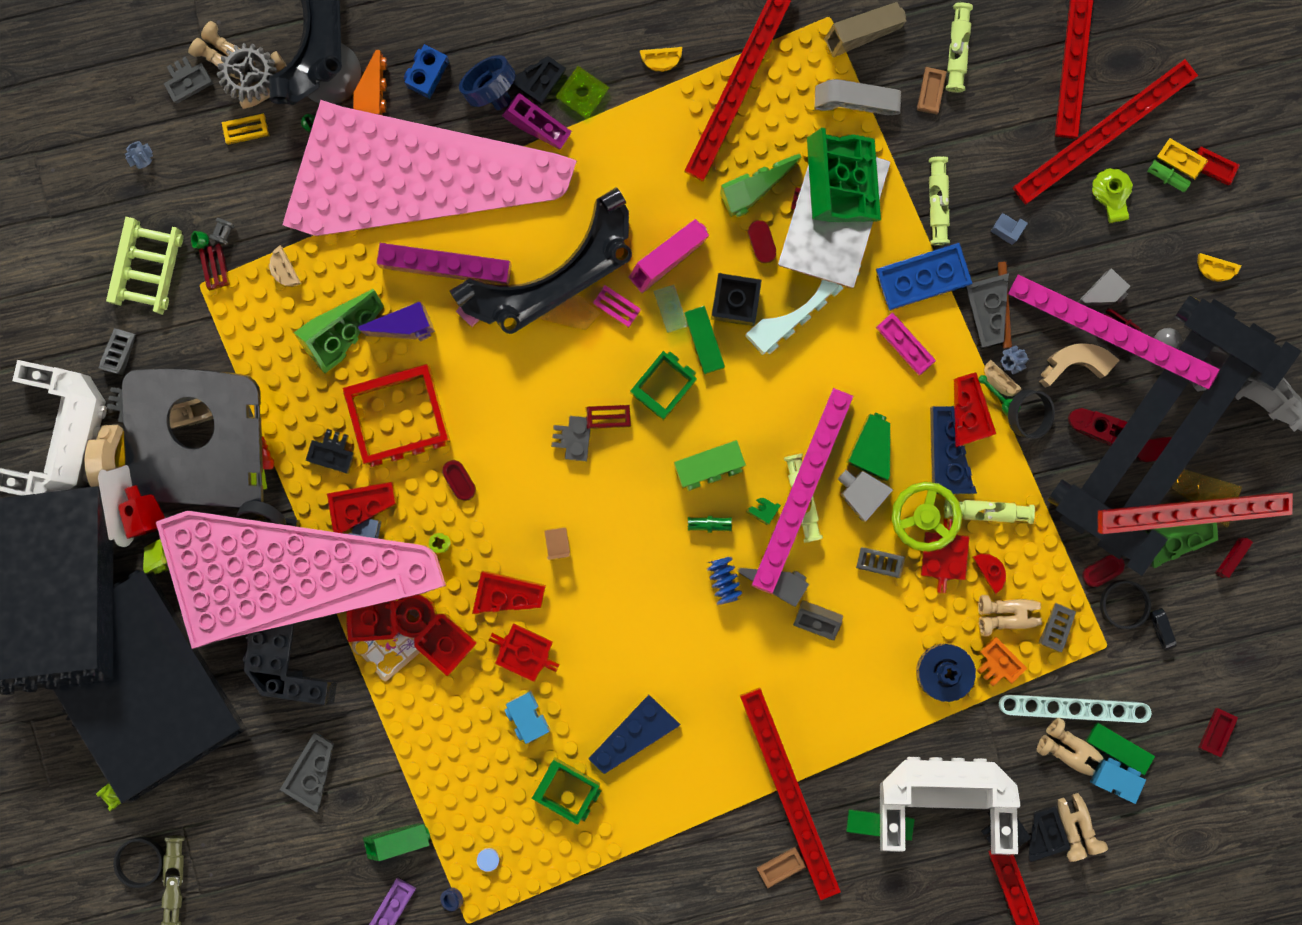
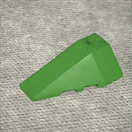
[720,153,801,217]
[294,289,384,373]

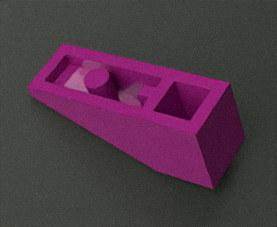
[502,93,572,150]

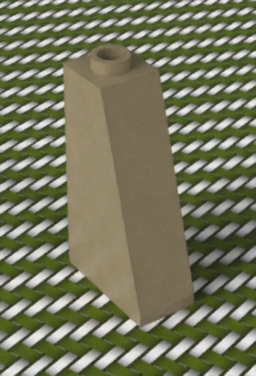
[824,2,906,58]

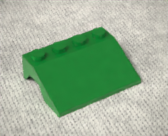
[807,128,881,222]

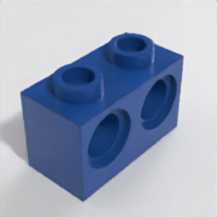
[404,44,450,99]

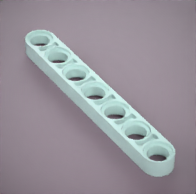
[999,694,1152,723]

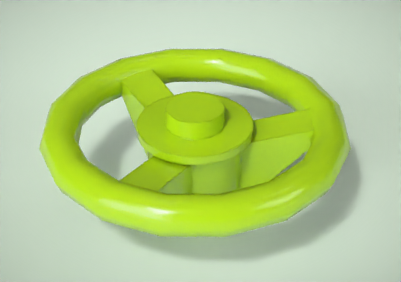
[891,482,962,552]

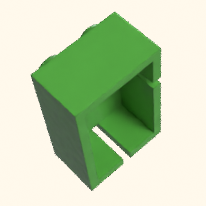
[674,440,746,491]

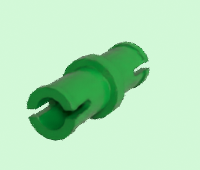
[688,516,732,533]

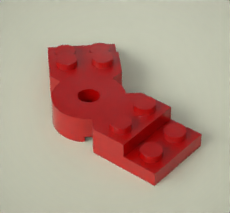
[346,594,477,676]

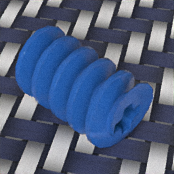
[707,557,742,605]

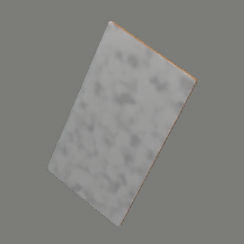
[778,157,890,288]

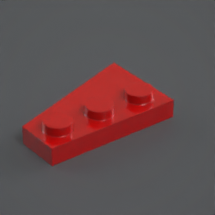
[954,372,996,447]

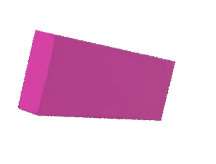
[876,312,936,376]

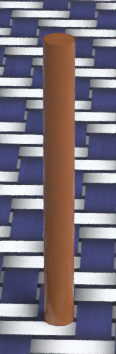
[998,262,1012,349]

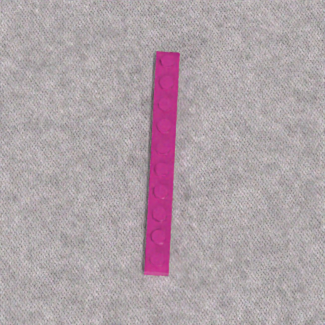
[1008,275,1220,390]
[751,388,853,594]

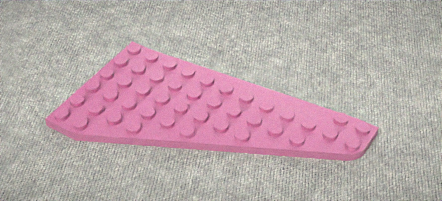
[282,100,577,236]
[156,511,446,649]

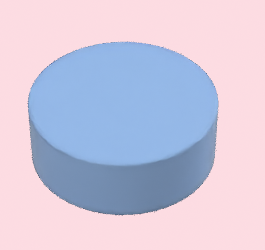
[477,848,499,872]

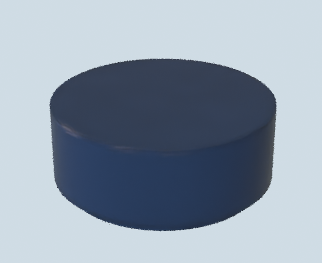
[440,887,463,911]

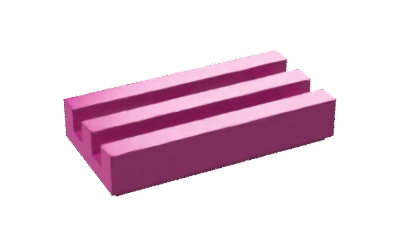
[593,285,641,328]

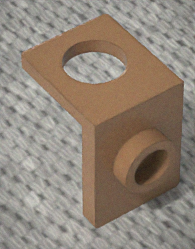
[545,527,571,560]

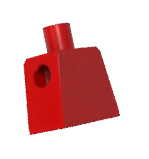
[118,485,166,539]

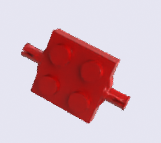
[921,519,969,593]
[488,623,560,682]

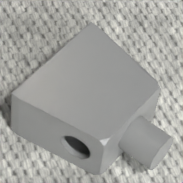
[837,470,893,522]

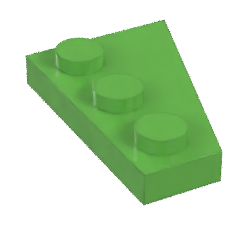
[1149,523,1218,568]

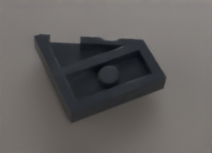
[512,56,566,105]
[1028,805,1071,862]

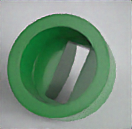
[301,114,316,132]
[191,231,209,249]

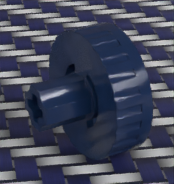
[459,55,516,110]
[916,643,976,702]

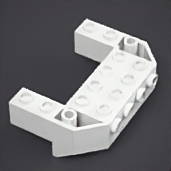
[0,360,107,496]
[880,757,1020,855]

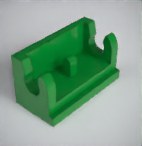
[746,498,781,525]

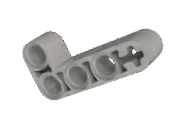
[814,79,901,115]

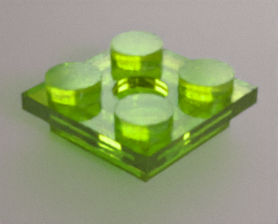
[556,66,610,119]

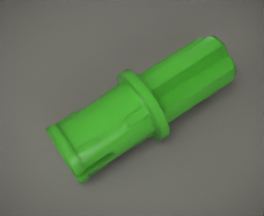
[1147,160,1191,192]

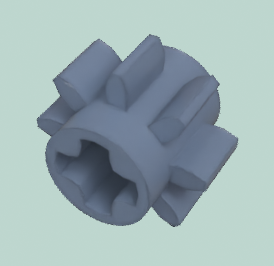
[125,141,153,169]
[1000,346,1029,374]

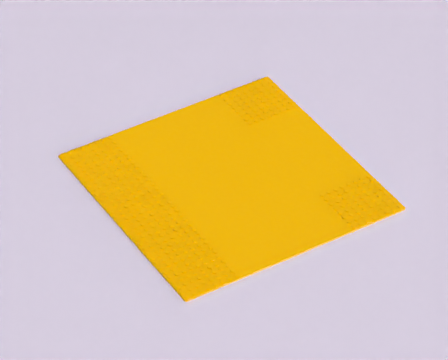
[200,17,1107,924]

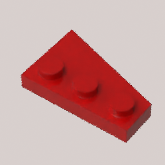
[327,482,396,533]
[472,570,546,614]

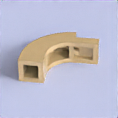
[1039,343,1119,388]
[169,399,214,429]
[85,425,124,487]

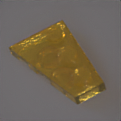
[1171,469,1242,528]

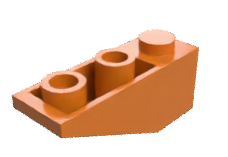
[353,50,387,116]

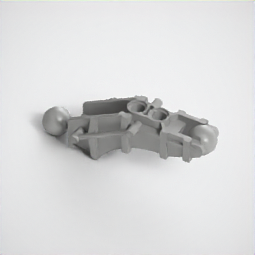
[1154,328,1302,432]

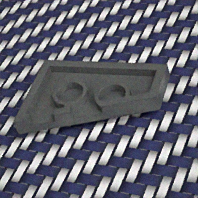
[280,732,334,812]

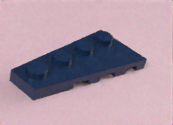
[930,406,977,494]
[588,694,681,774]

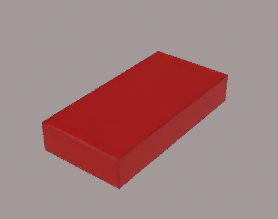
[1197,147,1240,186]

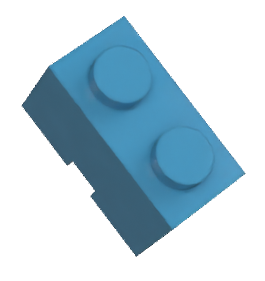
[505,691,550,744]
[1090,758,1146,804]

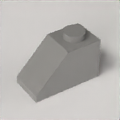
[1078,268,1130,306]

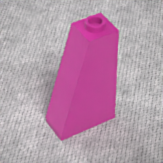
[629,219,709,293]

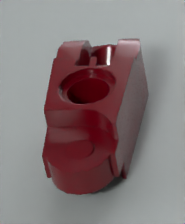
[1068,408,1127,446]

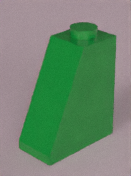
[846,412,890,481]
[363,823,430,861]

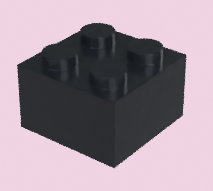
[711,273,762,326]

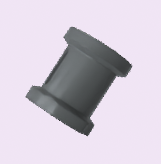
[209,218,235,245]

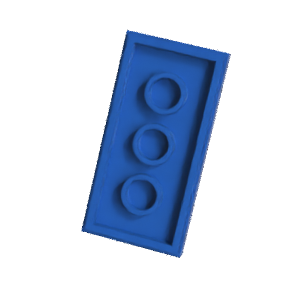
[876,243,973,311]

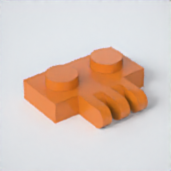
[977,637,1027,687]

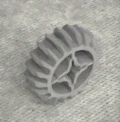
[217,43,277,103]

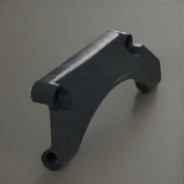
[269,0,342,105]
[450,187,632,334]

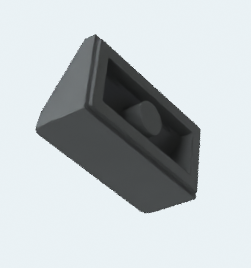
[793,601,843,640]

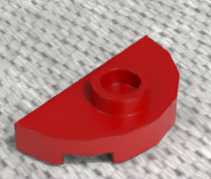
[972,554,1006,594]

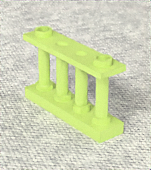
[106,217,183,315]

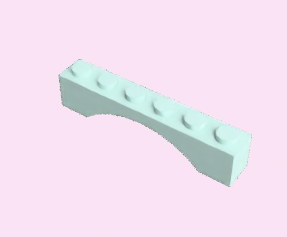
[746,265,861,355]

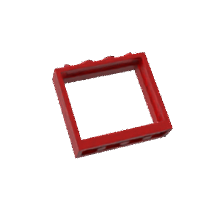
[343,364,450,467]

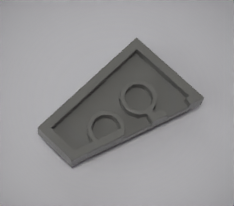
[966,273,1009,348]

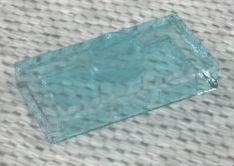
[654,285,688,333]

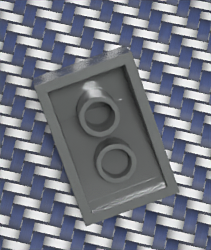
[737,567,809,607]

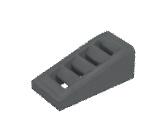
[99,328,136,375]
[856,547,905,578]
[1039,603,1076,652]

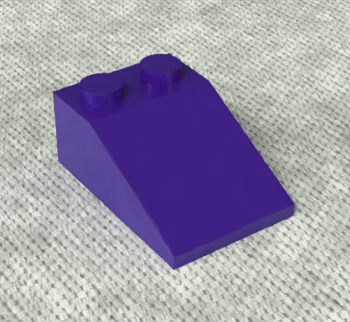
[358,302,435,341]

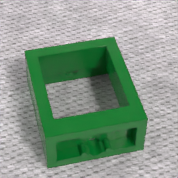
[630,351,697,421]
[532,757,602,825]

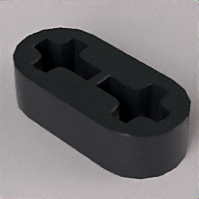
[1150,608,1177,651]

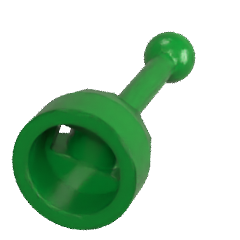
[978,375,1021,417]

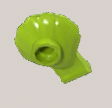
[1092,168,1133,223]

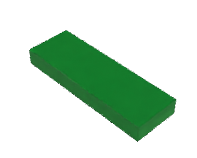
[684,306,725,375]
[1086,722,1155,775]
[846,809,914,841]

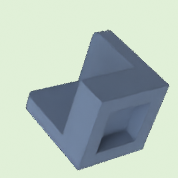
[990,213,1028,245]
[349,519,382,539]

